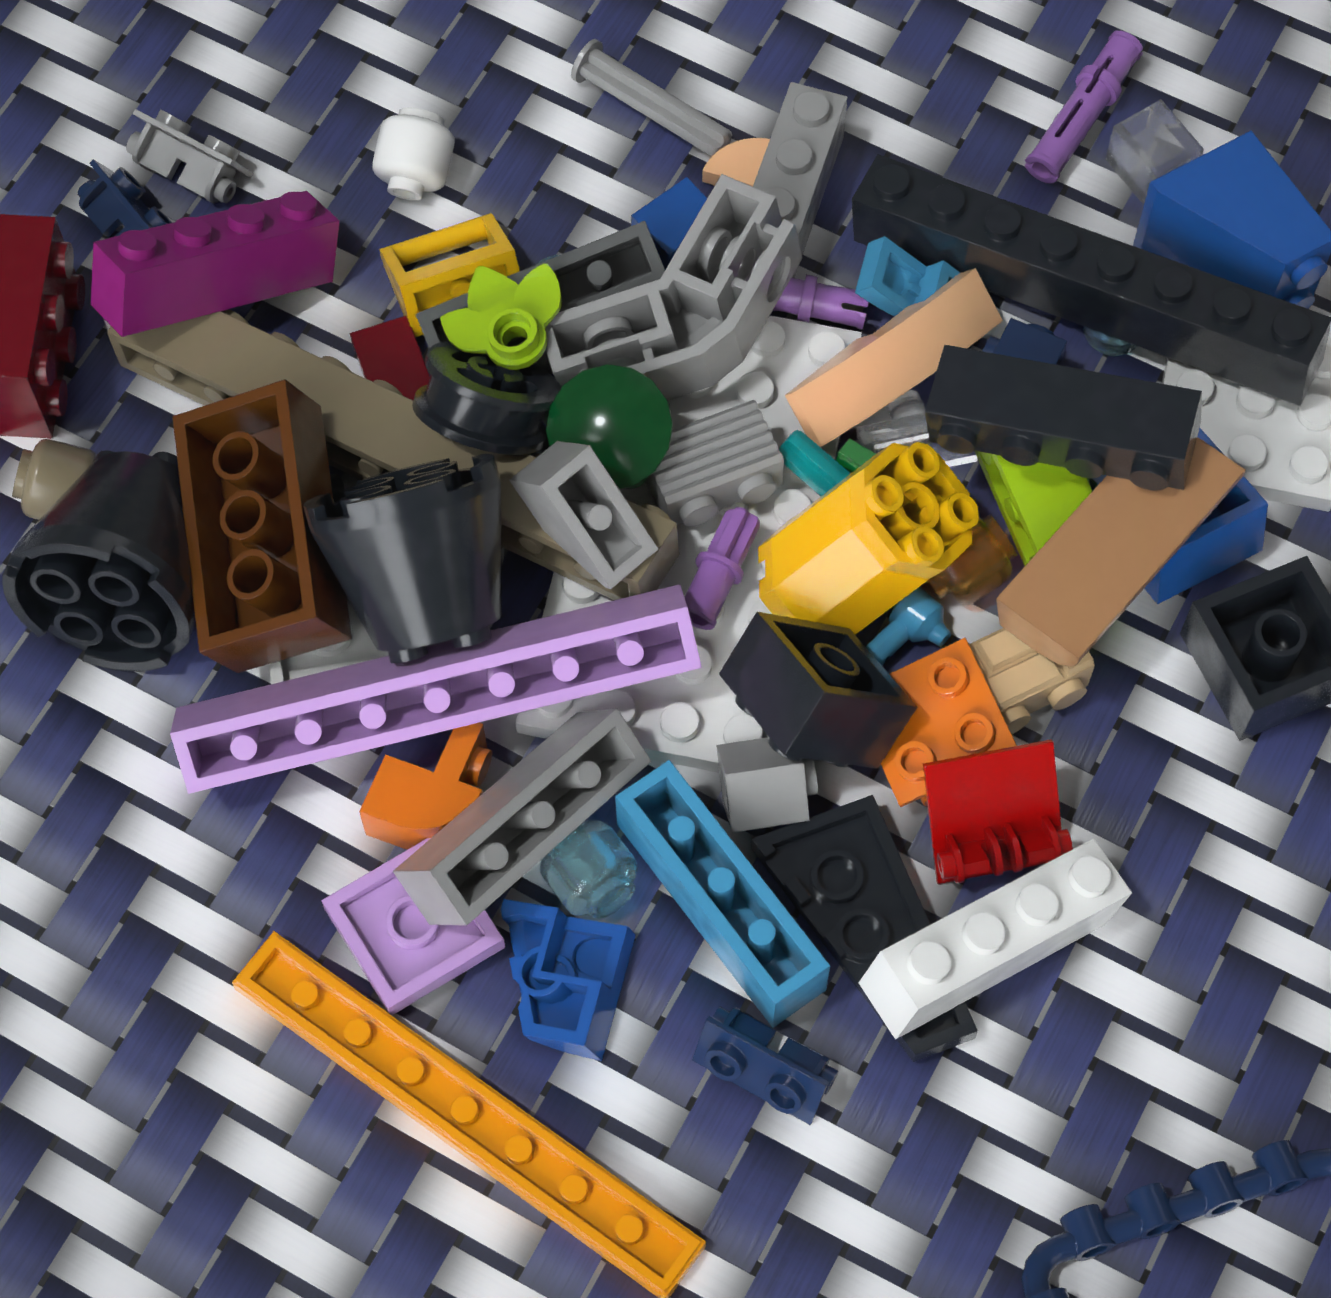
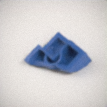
[500,899,636,1061]

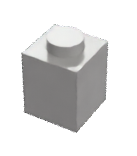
[716,737,818,833]

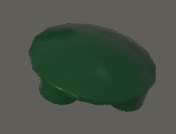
[546,364,673,490]

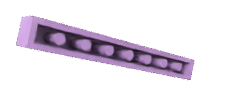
[170,584,702,794]

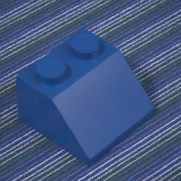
[1089,428,1268,604]

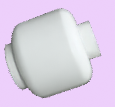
[372,107,455,200]

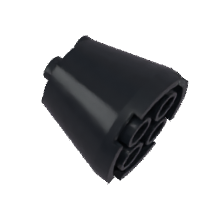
[2,450,196,671]
[303,454,502,663]

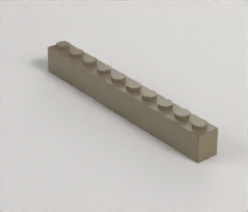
[107,309,680,600]

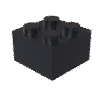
[1180,556,1331,741]
[719,612,917,768]

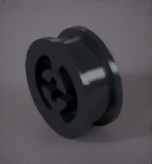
[412,341,561,455]

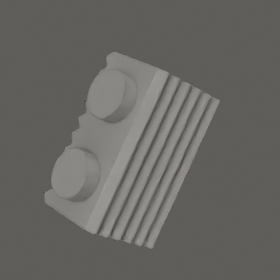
[645,400,784,527]

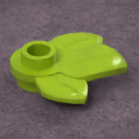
[440,263,562,370]

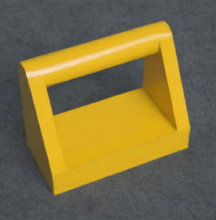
[379,213,520,337]

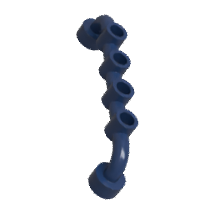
[1021,1140,1331,1298]

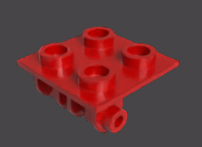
[923,739,1073,884]

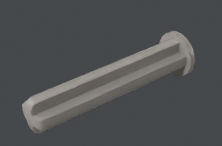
[571,39,732,156]

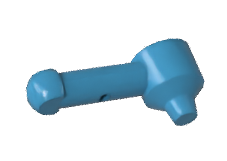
[866,587,951,665]

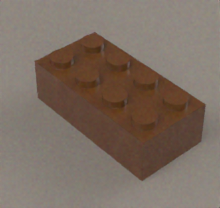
[172,379,352,673]

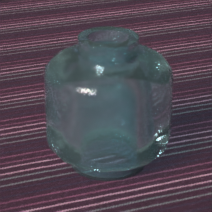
[539,819,638,919]

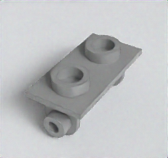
[126,109,253,204]

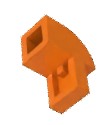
[359,722,492,850]

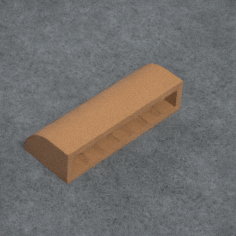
[996,437,1246,667]

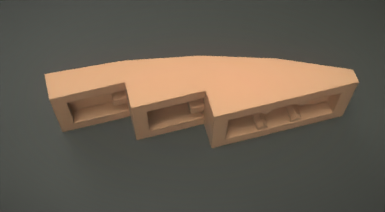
[785,268,1003,447]

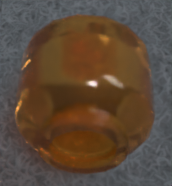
[927,514,1018,606]

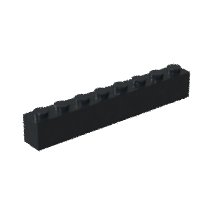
[852,154,1331,406]

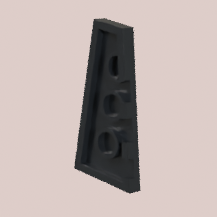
[751,795,978,1062]

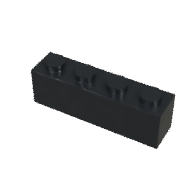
[925,345,1202,490]

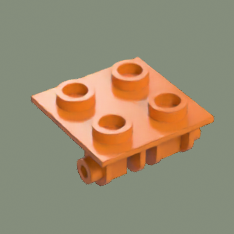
[881,637,1017,807]

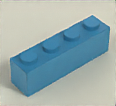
[615,760,830,1028]

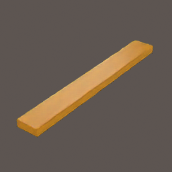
[232,931,706,1298]

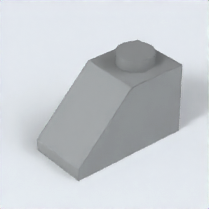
[509,441,658,589]

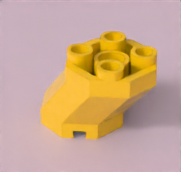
[758,442,979,635]

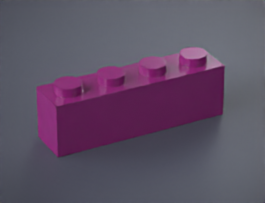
[91,191,340,337]

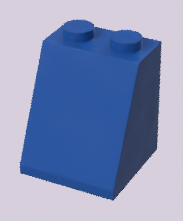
[1133,130,1331,309]

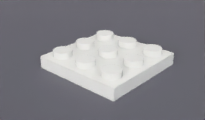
[1162,337,1331,512]

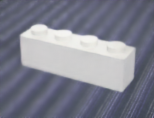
[859,838,1132,1040]

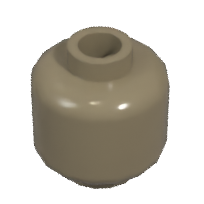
[12,439,96,520]

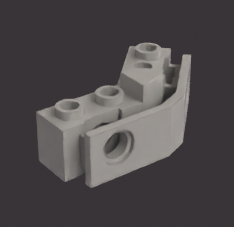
[545,174,802,400]

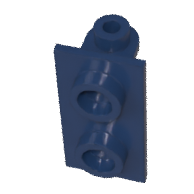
[78,159,172,237]
[692,1007,839,1125]

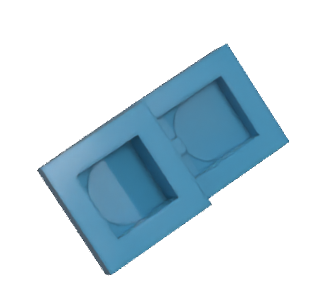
[855,236,960,317]

